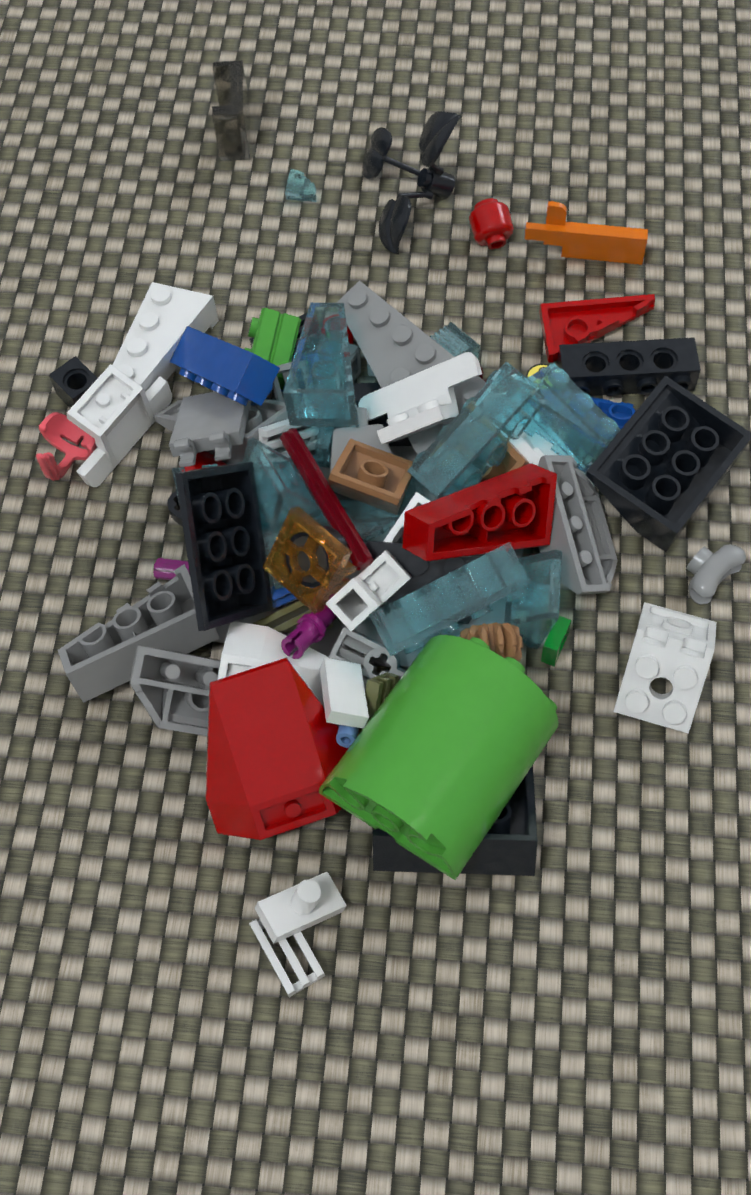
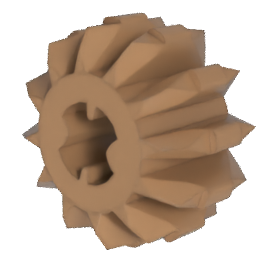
[459,622,523,662]

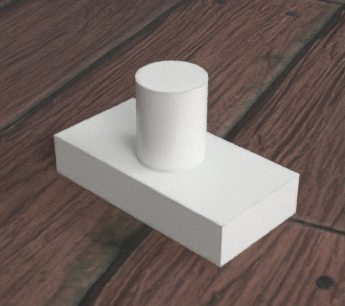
[254,872,347,944]

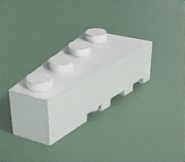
[112,282,219,392]

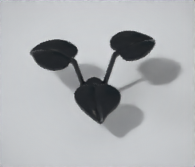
[362,111,462,255]

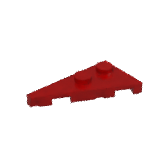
[539,294,655,363]

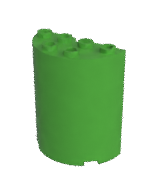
[319,635,559,880]

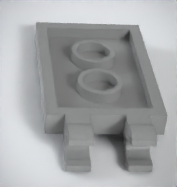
[169,392,251,468]

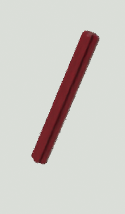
[280,428,374,571]

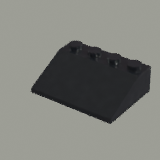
[585,376,751,552]
[175,462,273,631]
[373,765,538,876]

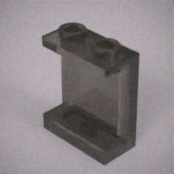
[212,60,250,161]

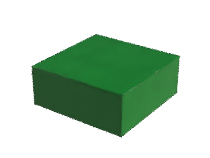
[541,615,572,667]

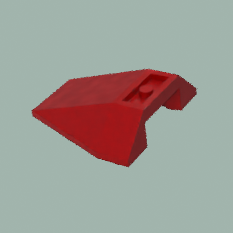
[205,657,349,840]

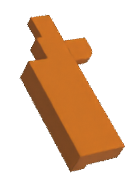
[525,201,648,265]

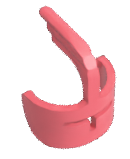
[36,412,97,481]

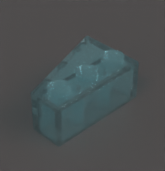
[496,363,621,473]

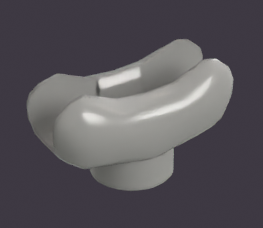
[686,544,746,605]

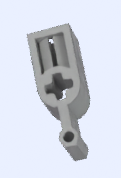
[328,627,406,679]

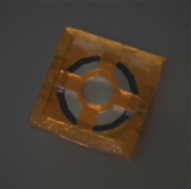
[263,506,357,614]

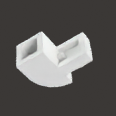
[325,550,412,632]

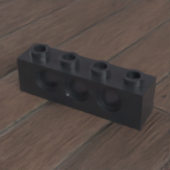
[557,337,701,399]

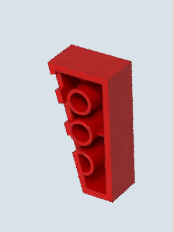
[402,463,557,561]

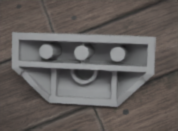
[538,455,618,595]
[129,645,221,736]

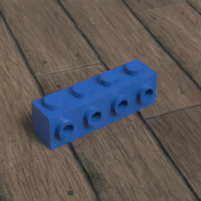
[170,326,280,406]

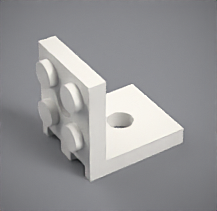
[613,602,717,734]

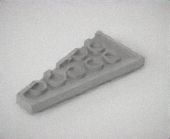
[336,280,501,472]

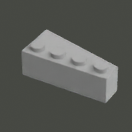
[58,564,220,703]

